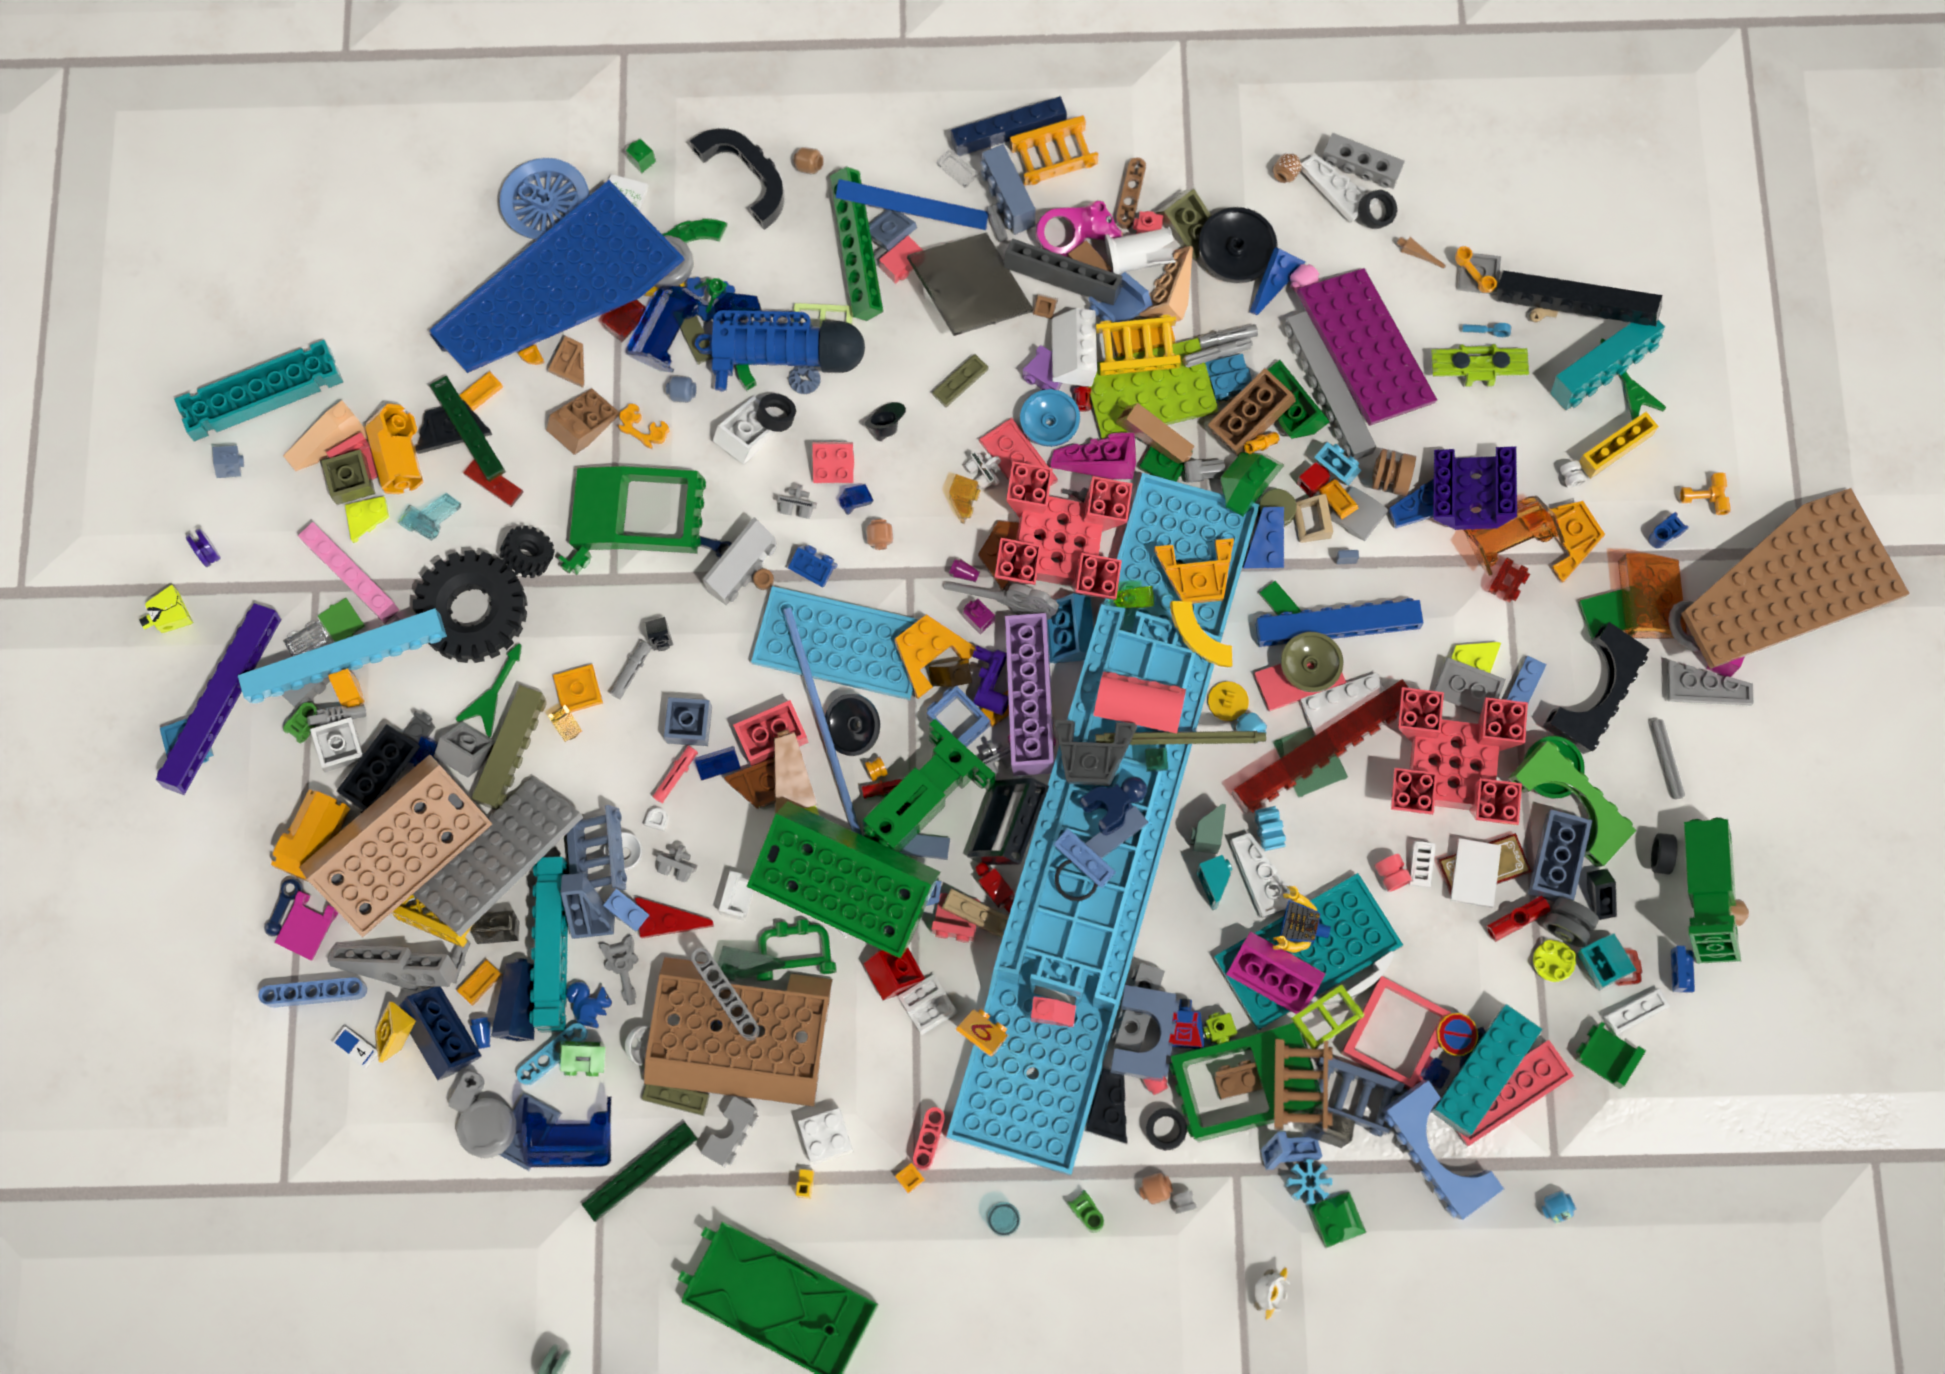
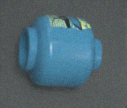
[1542,1191,1576,1223]

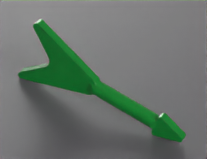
[1600,338,1666,421]
[456,644,522,738]

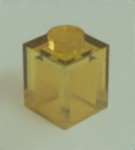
[548,705,582,742]

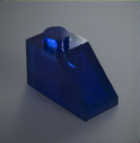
[714,292,762,322]

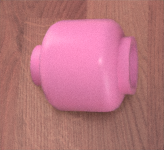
[1290,264,1319,292]

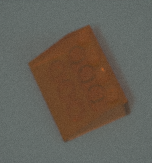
[1618,553,1687,639]

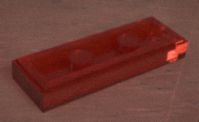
[463,459,524,508]

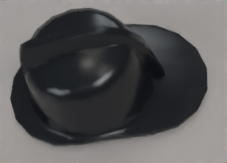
[865,402,906,441]

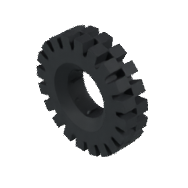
[412,550,528,663]

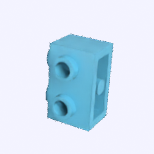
[1315,442,1362,486]

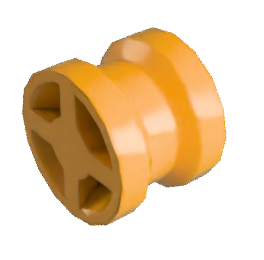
[865,756,888,781]

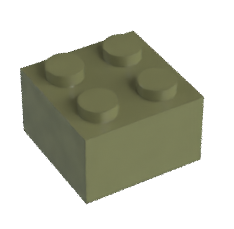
[321,449,376,505]

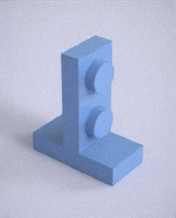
[1261,1132,1323,1170]

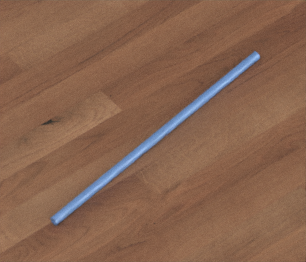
[783,608,862,835]

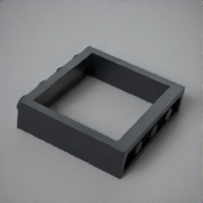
[967,778,1049,865]

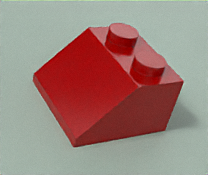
[863,948,925,1001]

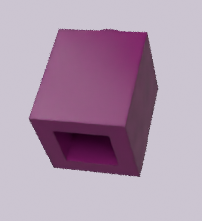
[963,599,995,635]

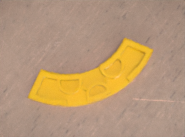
[1170,601,1232,668]

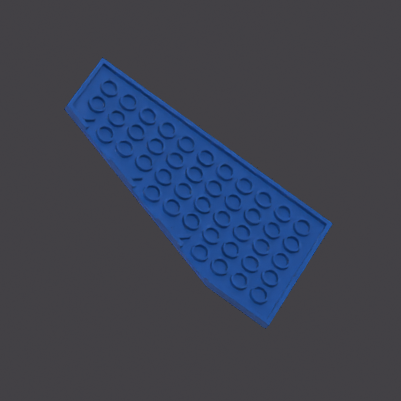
[429,180,685,373]

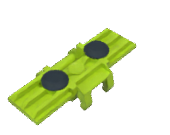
[1431,344,1529,387]

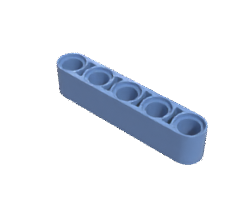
[258,977,367,1008]

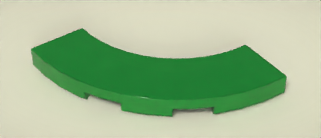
[663,218,728,243]

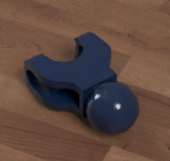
[1080,776,1147,836]

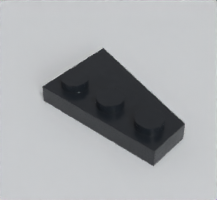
[1085,1069,1128,1144]

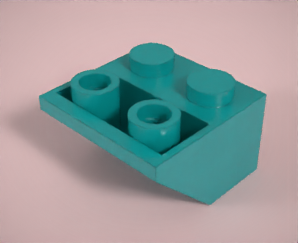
[1577,933,1636,991]

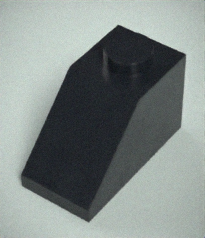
[1587,868,1617,920]

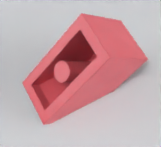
[1031,997,1076,1027]

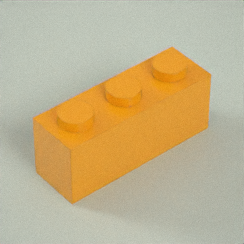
[1111,326,1175,357]

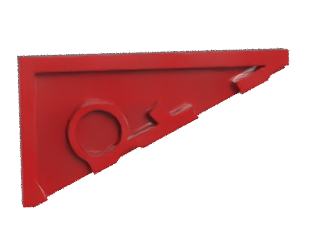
[635,897,714,939]

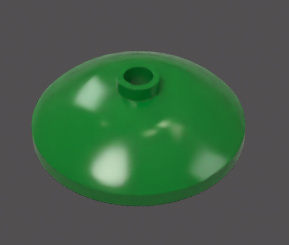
[1524,736,1585,799]

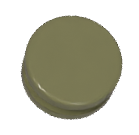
[1258,489,1297,527]

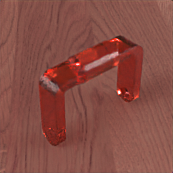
[1617,950,1643,986]

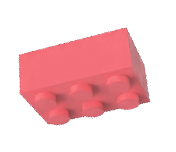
[733,700,809,766]

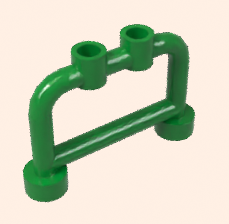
[756,919,837,981]

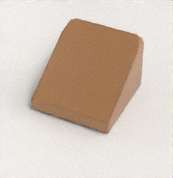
[1033,294,1058,319]

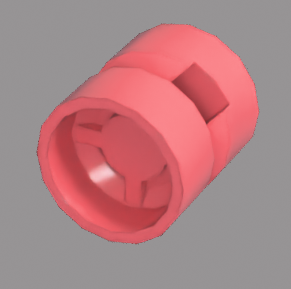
[1375,854,1412,892]

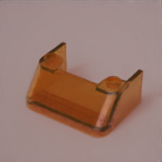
[1463,496,1565,576]

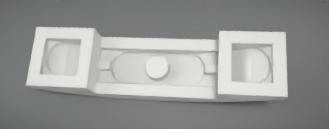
[1323,951,1394,1005]

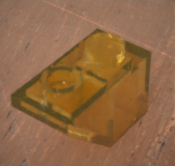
[949,474,981,524]

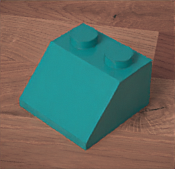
[1196,854,1232,911]

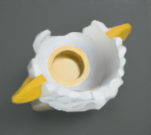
[1254,1267,1290,1320]

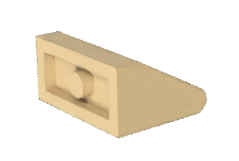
[1295,494,1333,543]

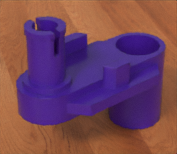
[973,645,1009,716]

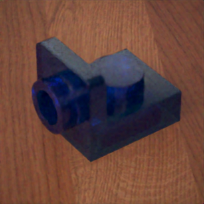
[839,484,874,515]
[410,736,438,767]
[1422,1057,1450,1089]

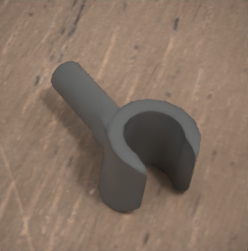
[1062,488,1088,503]

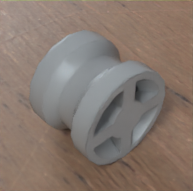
[1172,1191,1197,1214]

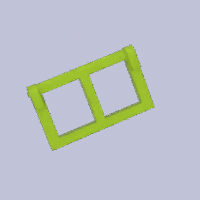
[1291,984,1364,1049]

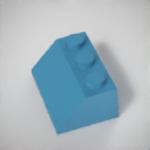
[1047,593,1094,663]

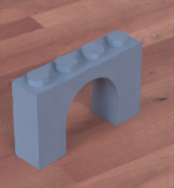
[1110,985,1179,1082]

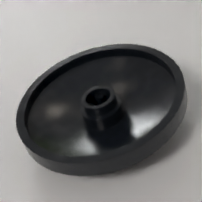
[1198,207,1278,283]

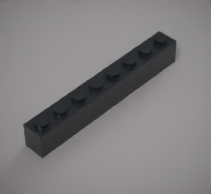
[1497,270,1663,326]

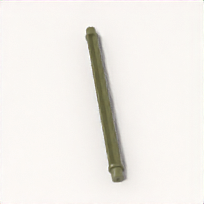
[1095,731,1266,745]

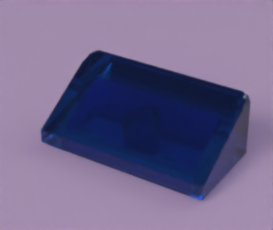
[695,746,741,781]

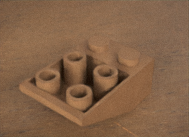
[546,388,620,455]

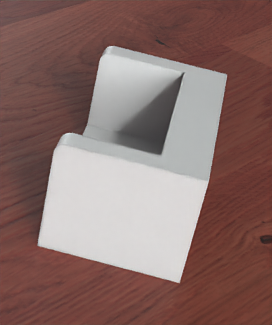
[719,871,754,921]

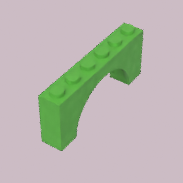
[1508,741,1637,867]

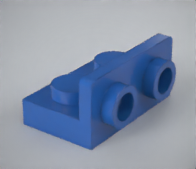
[788,544,838,587]
[1671,946,1695,993]

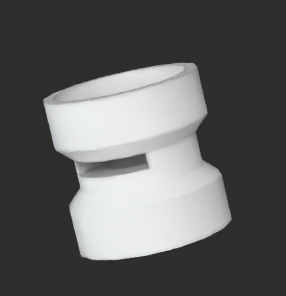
[1560,461,1586,488]

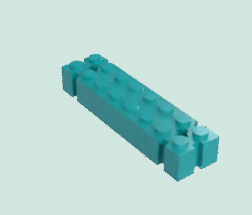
[174,339,343,441]
[530,857,569,1033]

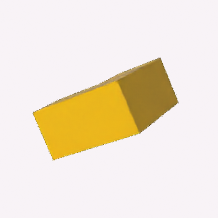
[796,1169,814,1199]

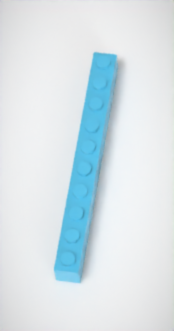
[238,609,447,704]

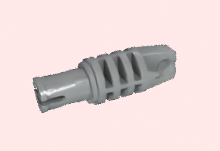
[307,704,366,726]

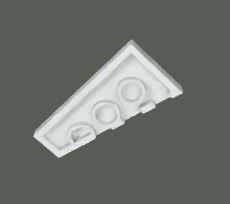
[1300,673,1385,738]

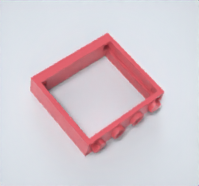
[1341,976,1451,1090]

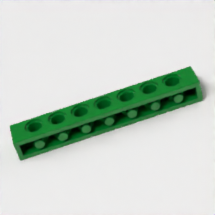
[830,166,883,321]

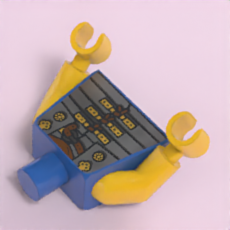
[1273,886,1331,953]

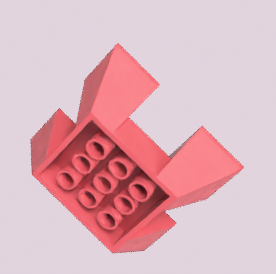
[994,461,1132,600]
[1391,687,1528,825]

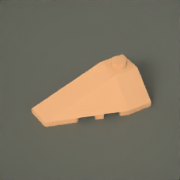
[283,400,369,471]

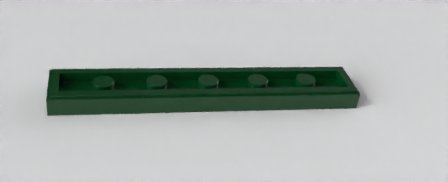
[430,375,506,482]
[581,1122,699,1222]

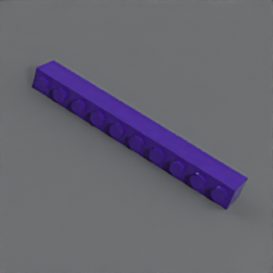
[155,603,282,795]

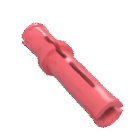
[652,746,698,804]

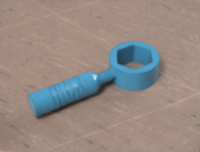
[1463,323,1511,338]

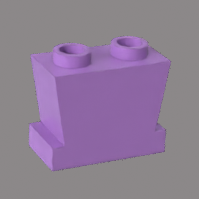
[1023,345,1062,390]

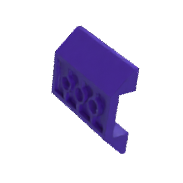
[1434,446,1517,530]

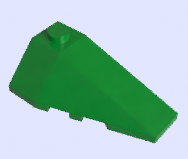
[1268,360,1330,439]

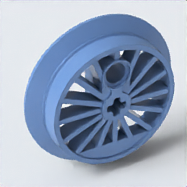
[500,158,589,240]

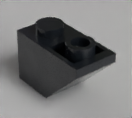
[645,617,673,651]

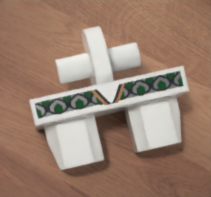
[965,451,1001,489]

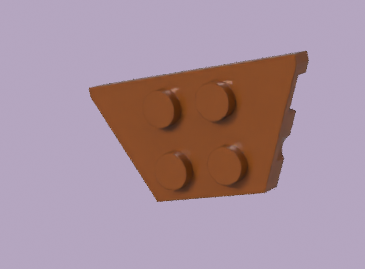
[978,521,1038,590]
[724,758,775,809]

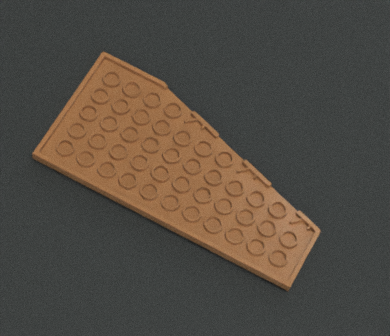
[1681,488,1910,669]

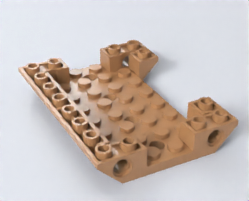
[644,957,833,1107]

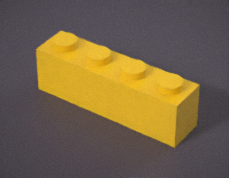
[1579,412,1659,479]

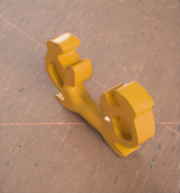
[618,404,670,449]

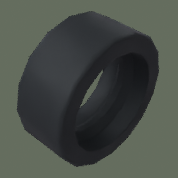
[1358,190,1398,229]
[756,393,796,432]
[1651,833,1678,875]
[1146,1108,1187,1151]

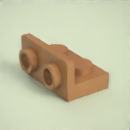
[1214,1060,1262,1100]

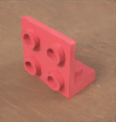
[326,432,378,480]

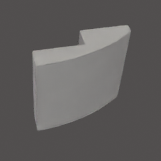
[1330,486,1388,541]

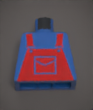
[1169,999,1204,1049]

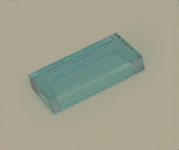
[418,493,461,528]

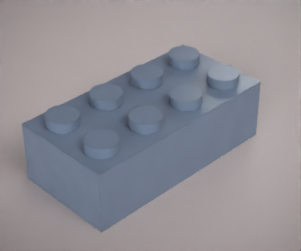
[980,144,1036,235]
[1528,809,1592,901]

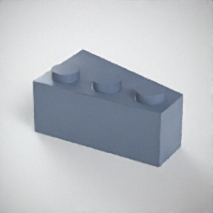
[561,873,615,939]

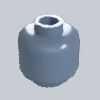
[666,376,697,402]

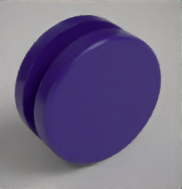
[185,528,221,567]

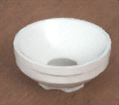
[604,832,642,870]
[625,1026,651,1065]

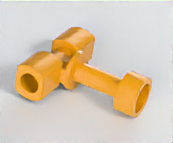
[1680,473,1731,515]

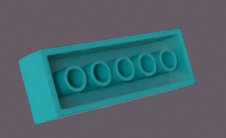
[1550,319,1665,410]
[1431,1004,1543,1138]

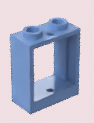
[926,686,991,747]

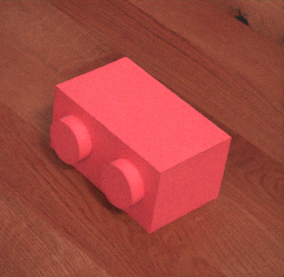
[879,236,925,284]

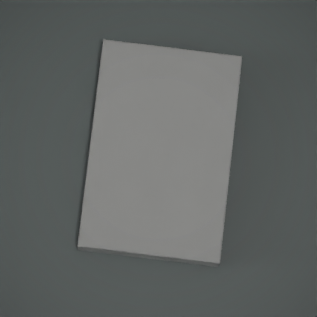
[1434,657,1506,714]

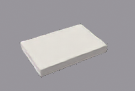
[1450,838,1501,908]

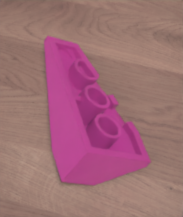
[1050,433,1136,479]

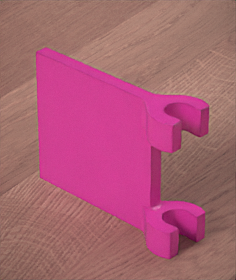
[275,891,338,961]

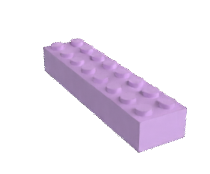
[1005,613,1055,776]

